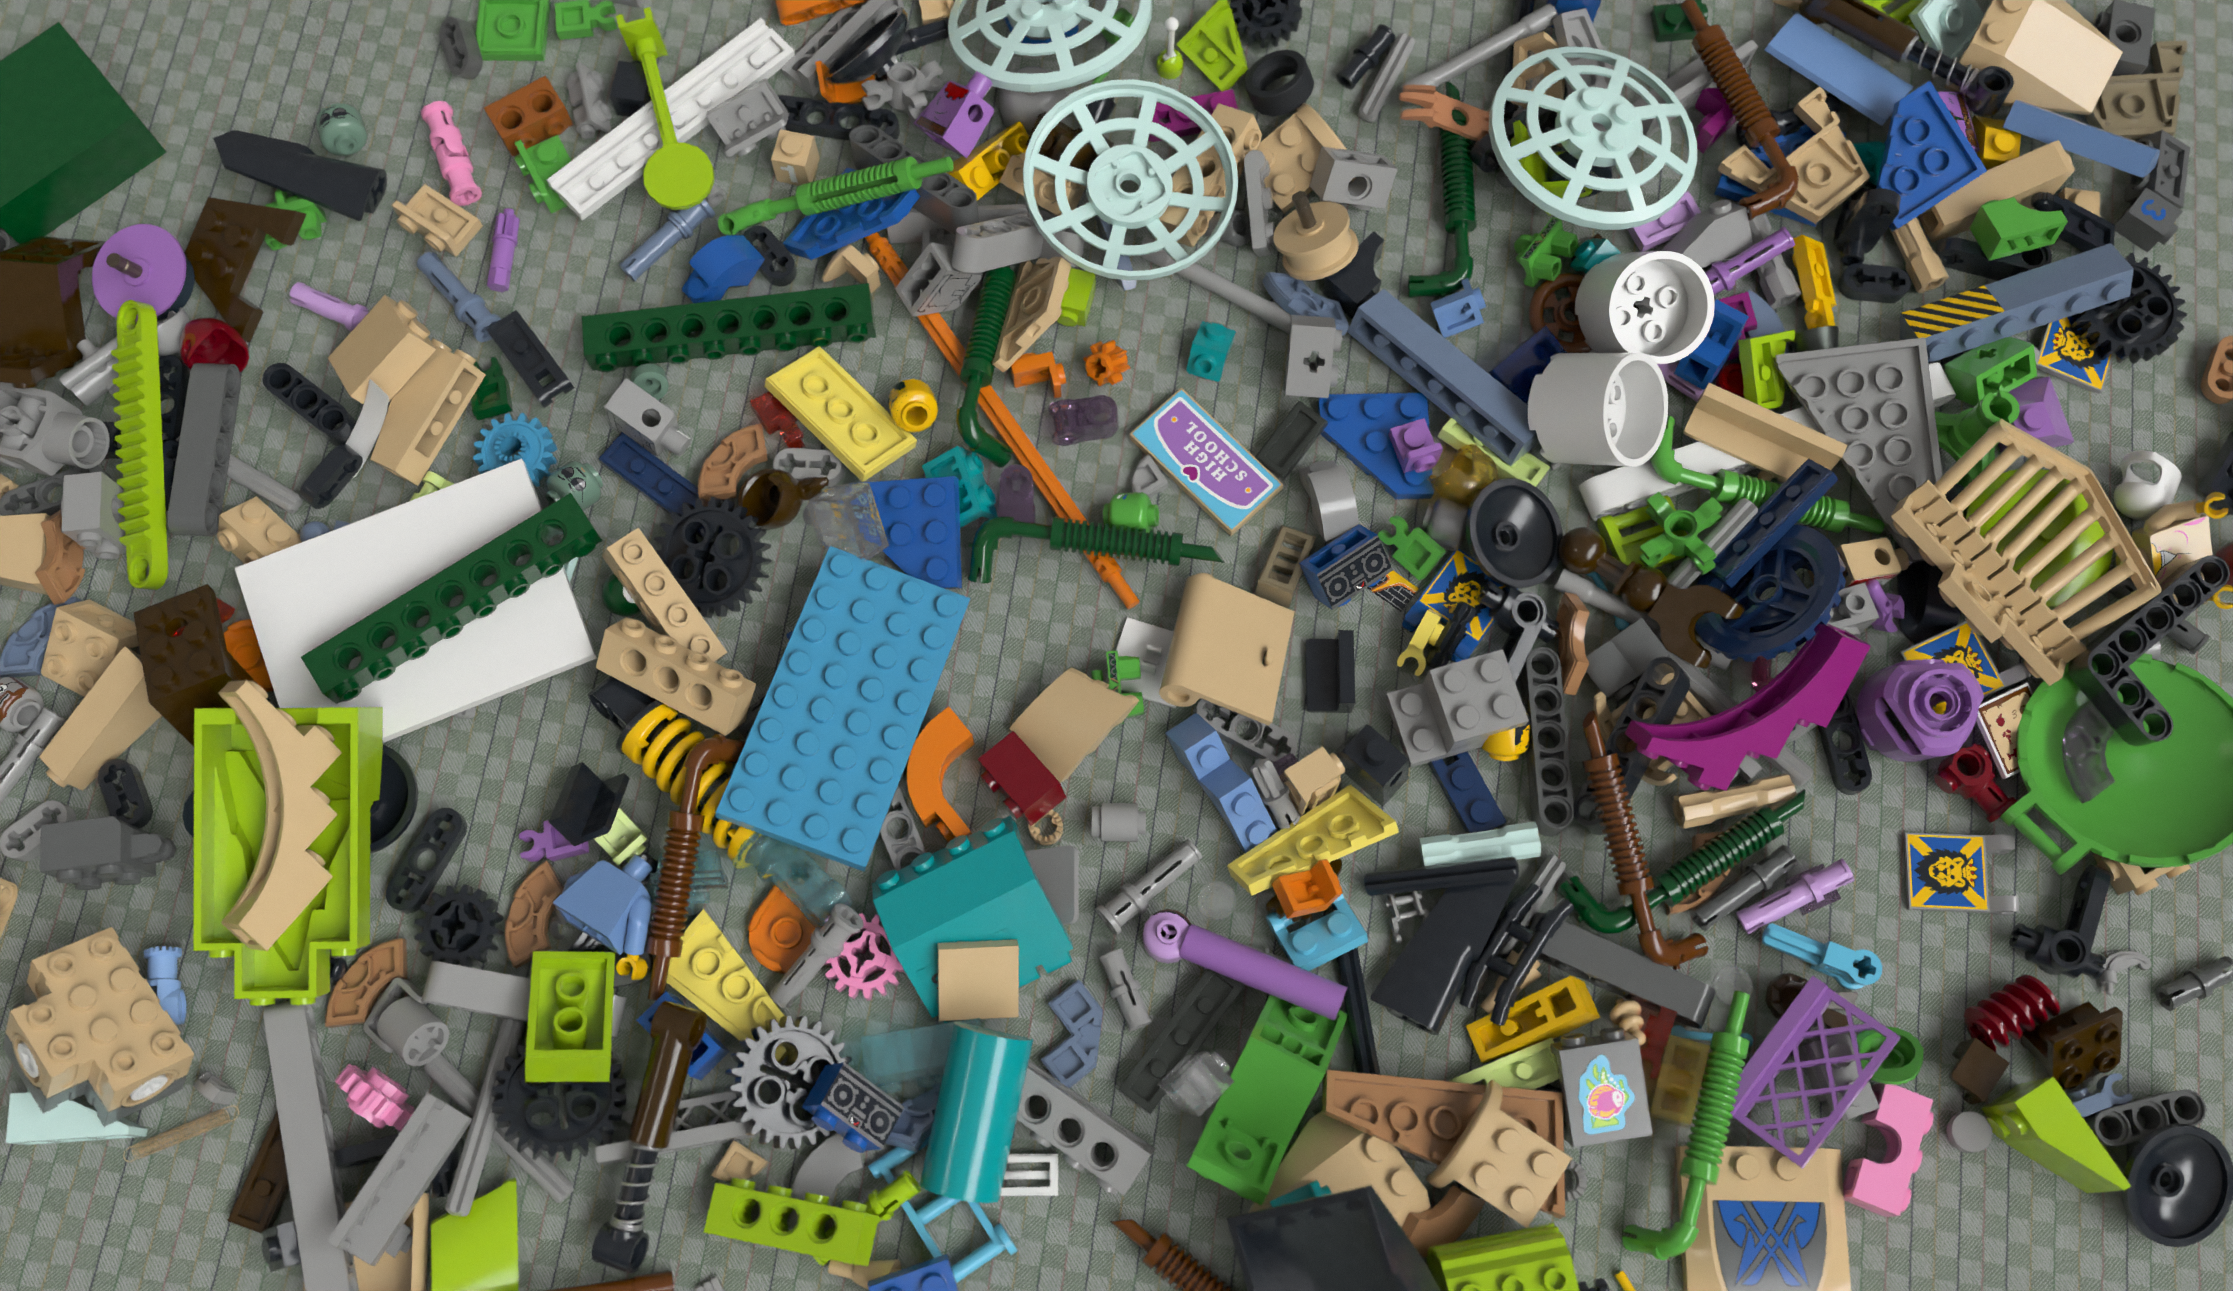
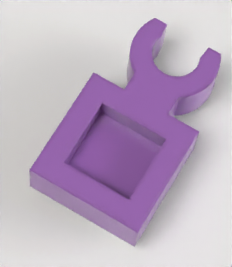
[519,820,589,862]

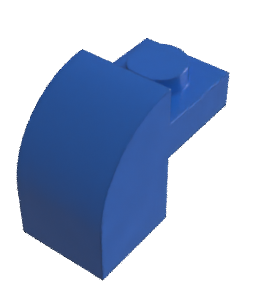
[681,235,765,303]
[1674,299,1749,390]

